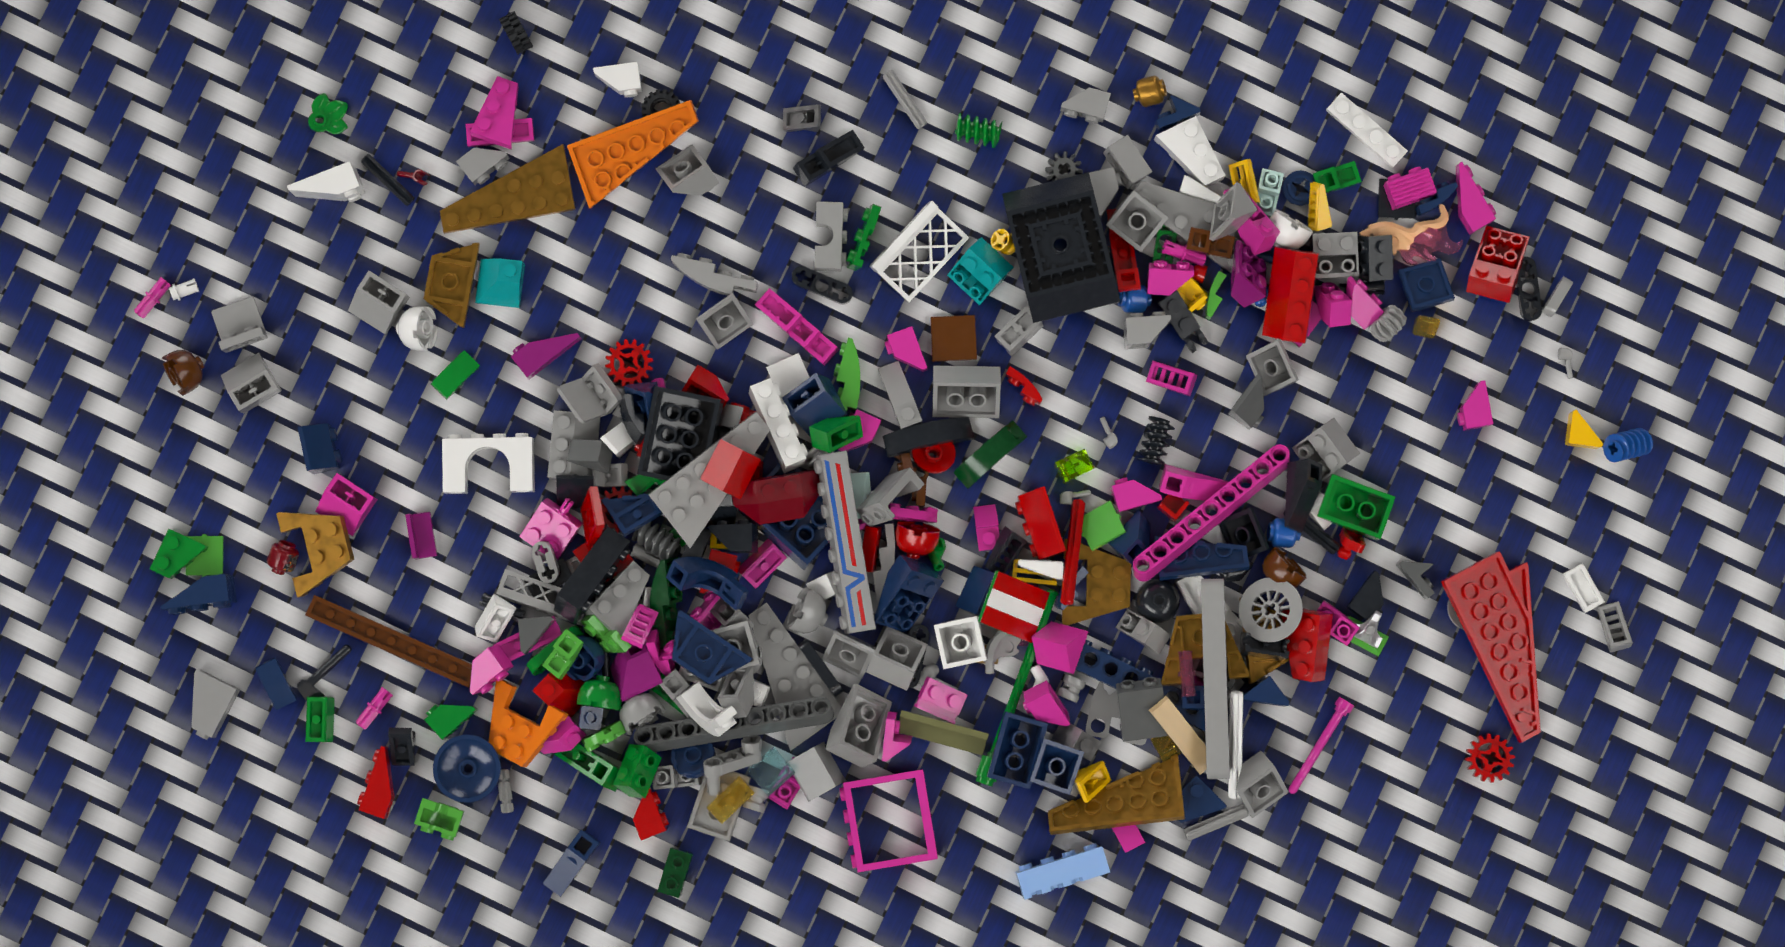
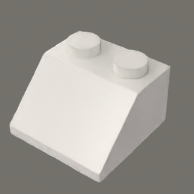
[934,616,987,669]

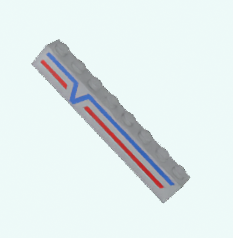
[814,451,876,634]

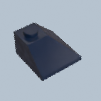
[1028,738,1084,795]

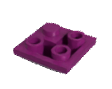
[1231,240,1267,307]
[610,636,663,702]

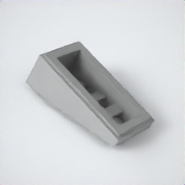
[1597,601,1633,653]

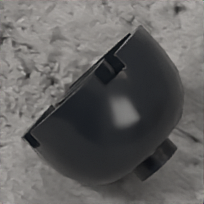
[1135,579,1180,623]

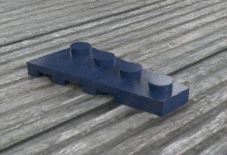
[1154,536,1249,581]

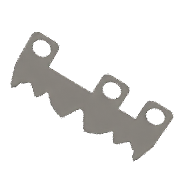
[1086,682,1206,745]

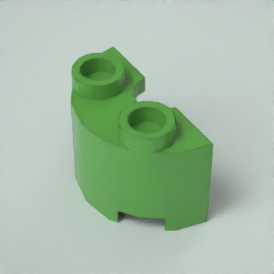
[414,798,464,841]

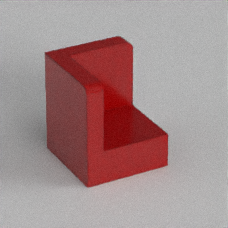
[1157,494,1190,521]

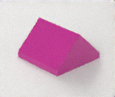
[1032,621,1088,674]

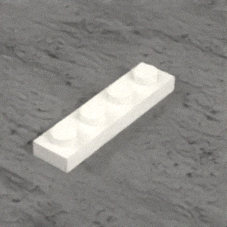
[1326,93,1408,168]

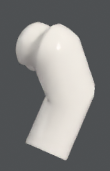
[1030,664,1049,687]

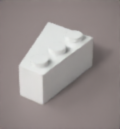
[1154,116,1226,187]

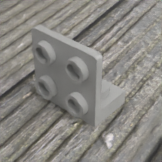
[211,297,268,353]

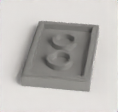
[687,771,751,842]

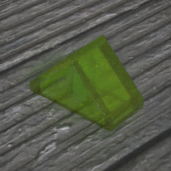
[1054,449,1095,484]

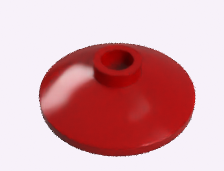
[912,442,956,474]

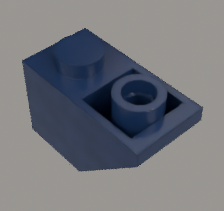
[1108,510,1151,566]

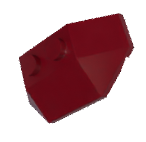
[731,469,820,525]

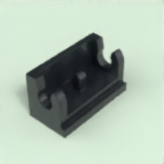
[1239,632,1290,661]

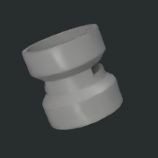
[1057,674,1086,703]
[743,785,770,813]

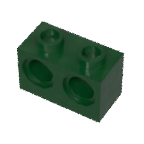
[657,847,693,898]

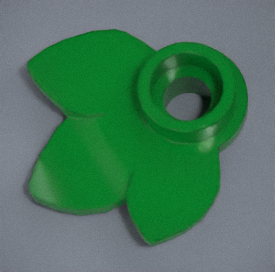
[308,93,348,134]

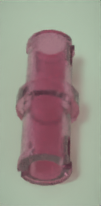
[1178,651,1196,697]

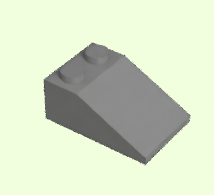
[825,683,892,768]

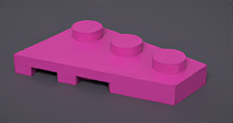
[470,76,519,150]

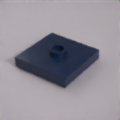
[1398,258,1455,312]

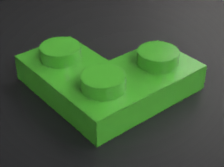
[580,614,631,653]

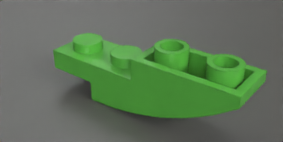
[833,338,860,417]

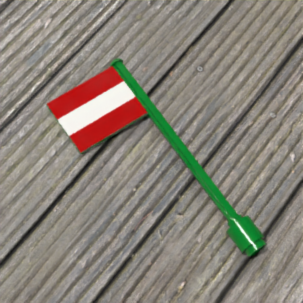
[975,571,1059,787]

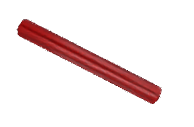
[1060,499,1085,605]

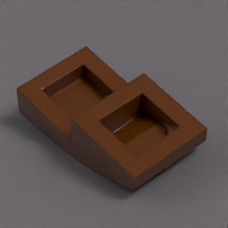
[1186,227,1236,260]

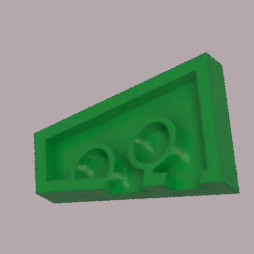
[846,204,882,271]

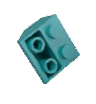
[947,237,1014,305]

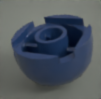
[566,635,605,681]

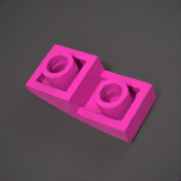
[1317,600,1360,646]
[769,757,800,809]

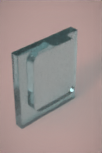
[747,747,795,797]

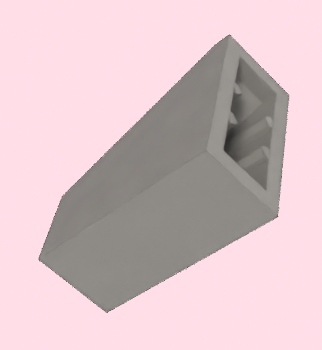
[191,669,240,740]

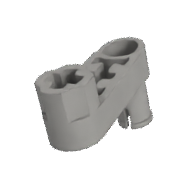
[703,735,763,795]

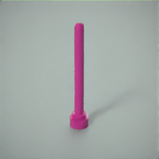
[1288,697,1354,794]

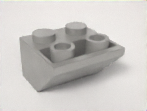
[1310,232,1359,279]
[348,271,410,335]
[1123,312,1171,350]
[221,353,282,414]
[1292,418,1360,481]

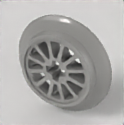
[1239,578,1303,642]

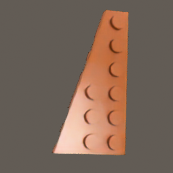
[567,100,699,208]

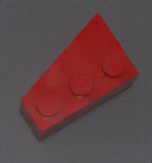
[1281,608,1333,682]

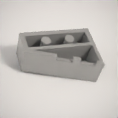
[585,561,650,635]

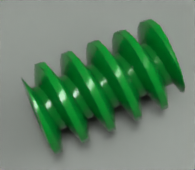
[955,113,1003,148]

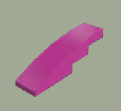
[755,288,839,366]

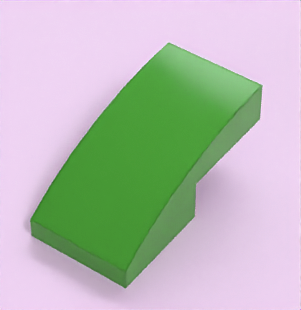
[1205,271,1227,320]
[542,629,584,680]

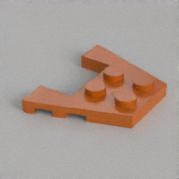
[489,679,569,767]

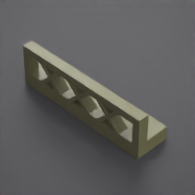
[899,710,989,755]

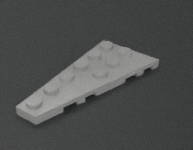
[748,603,842,751]

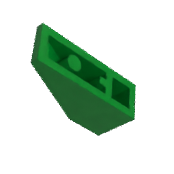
[555,743,620,792]

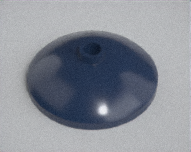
[433,735,501,803]

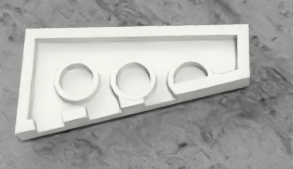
[1176,576,1243,657]

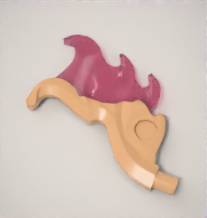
[1359,204,1463,265]

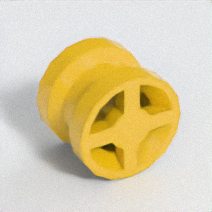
[991,229,1015,255]

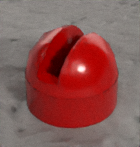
[1193,265,1208,283]

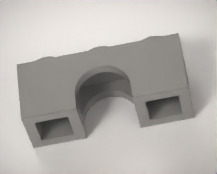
[814,202,848,272]

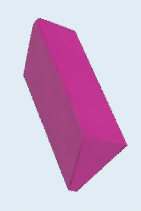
[739,539,787,589]

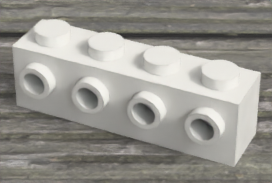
[748,378,808,473]

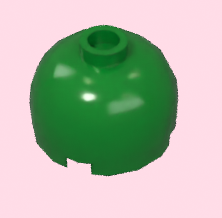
[577,675,622,711]

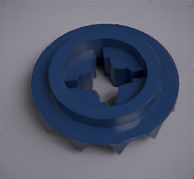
[1282,170,1315,206]

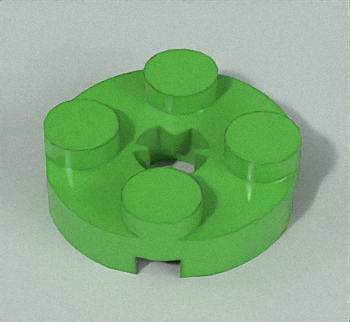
[581,720,626,752]

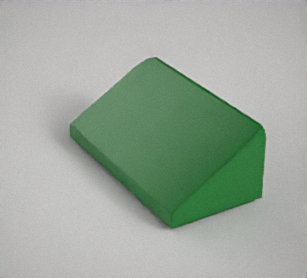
[305,697,335,742]

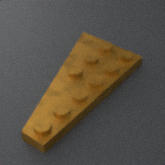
[440,144,575,234]

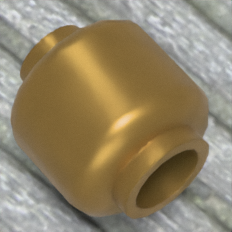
[1133,76,1167,107]

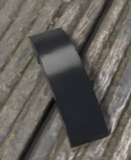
[883,417,974,458]

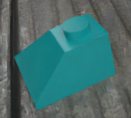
[475,258,525,308]

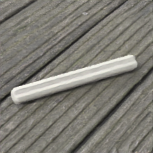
[1228,690,1243,799]

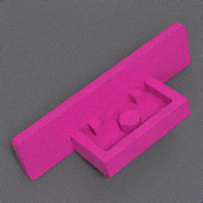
[661,591,722,660]

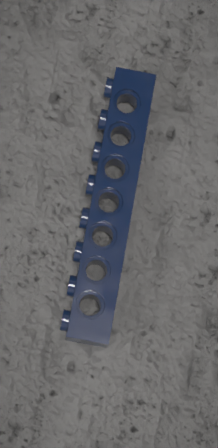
[1075,640,1230,732]

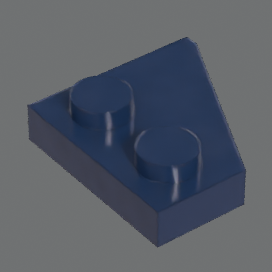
[1178,775,1227,823]

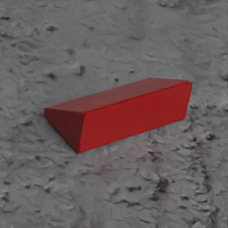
[862,526,882,572]

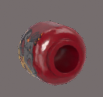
[267,540,299,575]

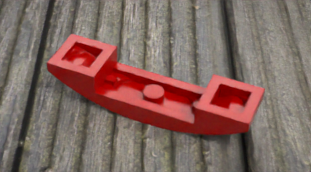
[1107,209,1141,292]

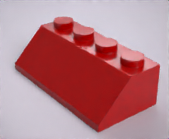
[1262,247,1319,343]

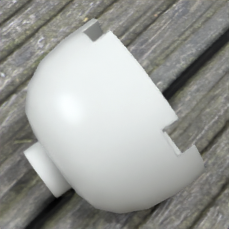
[1270,209,1313,249]
[396,306,437,351]

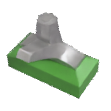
[1348,611,1389,657]

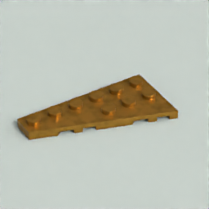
[1048,754,1185,835]

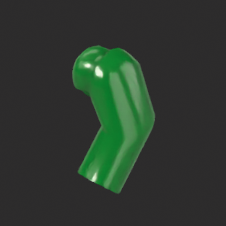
[928,538,946,571]

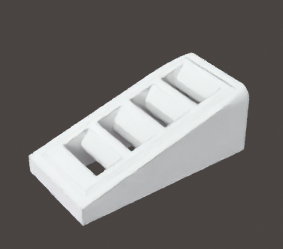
[1179,175,1221,203]
[1017,559,1063,580]

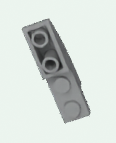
[671,253,758,296]

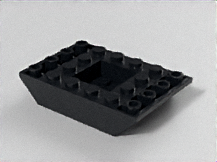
[1002,172,1120,323]

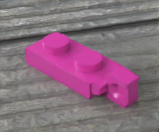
[888,503,938,523]

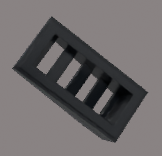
[985,526,1027,574]

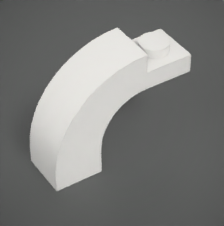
[676,682,737,737]

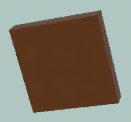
[930,315,977,362]

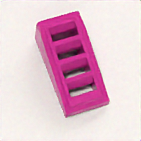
[1146,361,1197,396]
[621,604,658,648]

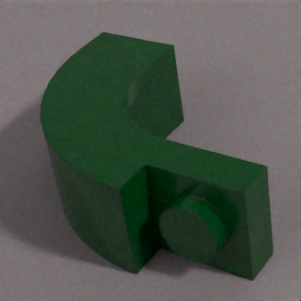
[953,421,1027,489]

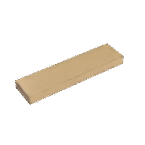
[1149,696,1207,775]

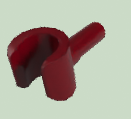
[397,169,430,186]

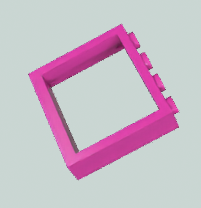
[839,769,938,872]

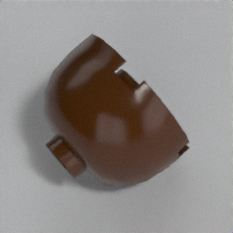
[162,350,204,396]
[1262,546,1307,588]

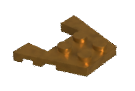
[276,512,355,598]
[1062,539,1131,626]
[1161,614,1250,686]

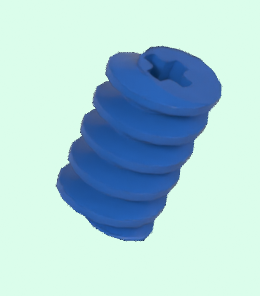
[1603,428,1653,463]

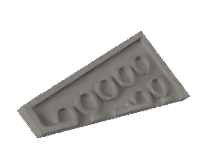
[1135,181,1244,274]
[648,412,770,548]

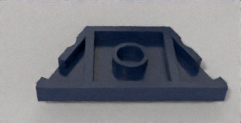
[672,610,752,685]

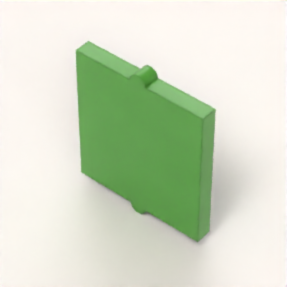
[1082,501,1126,551]
[186,534,224,577]

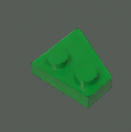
[150,528,208,579]

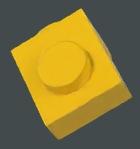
[1177,277,1208,312]

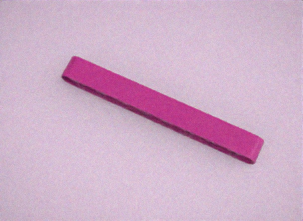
[1133,444,1290,581]

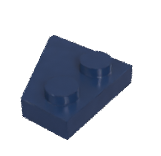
[601,494,663,537]

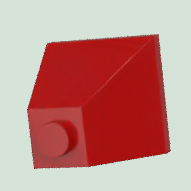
[682,365,729,408]
[532,672,588,717]

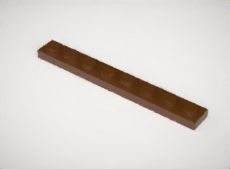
[305,595,472,688]

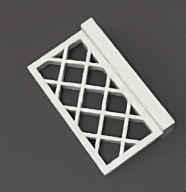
[869,201,969,303]

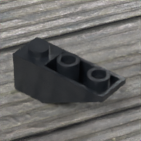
[1284,458,1323,533]

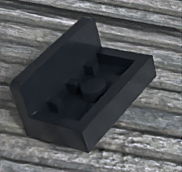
[1358,234,1393,281]

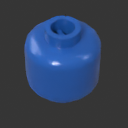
[1118,285,1152,313]
[1267,518,1301,548]

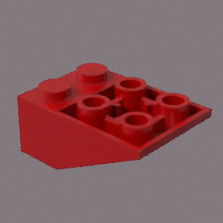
[1466,226,1530,303]

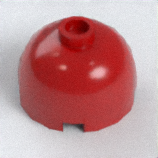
[895,521,940,559]

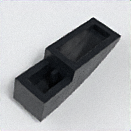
[793,130,865,187]

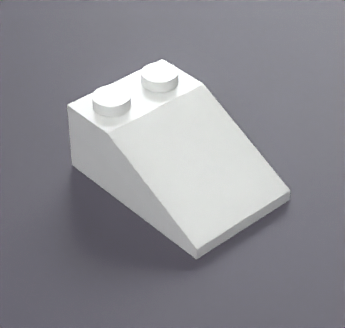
[287,161,366,202]

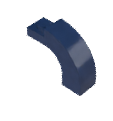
[666,557,749,610]

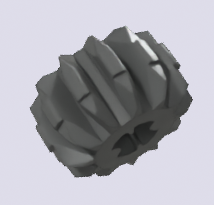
[1045,151,1083,181]

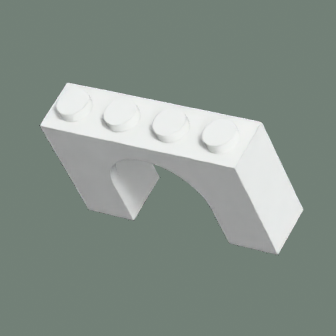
[442,433,535,494]

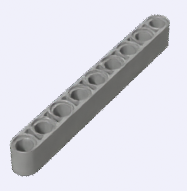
[1201,579,1230,779]

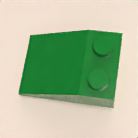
[1317,474,1395,540]

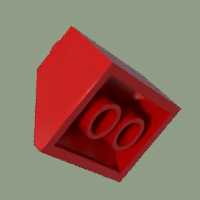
[1015,486,1066,560]

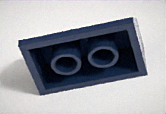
[987,712,1048,789]

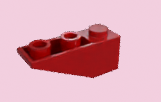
[357,746,395,819]

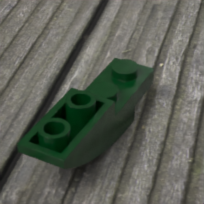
[650,557,683,649]

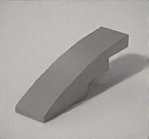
[873,523,895,607]

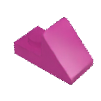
[973,504,999,551]
[882,711,913,762]

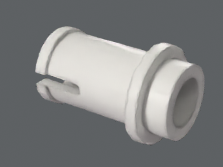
[169,278,199,301]

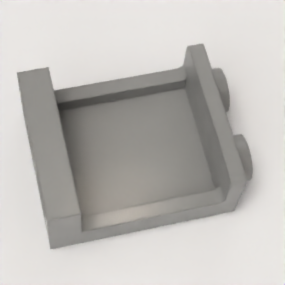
[856,467,924,526]

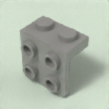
[557,363,623,423]

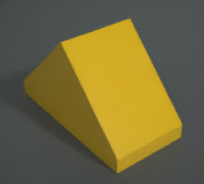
[1565,409,1603,449]
[1074,761,1112,803]

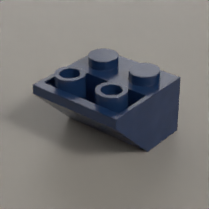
[782,373,848,438]

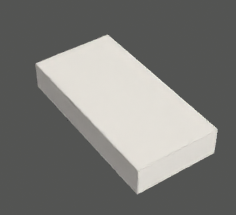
[1562,563,1605,613]

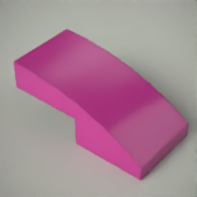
[646,630,675,676]
[1112,825,1145,853]

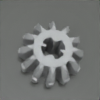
[1368,305,1407,342]

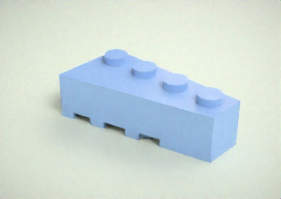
[1015,843,1110,900]

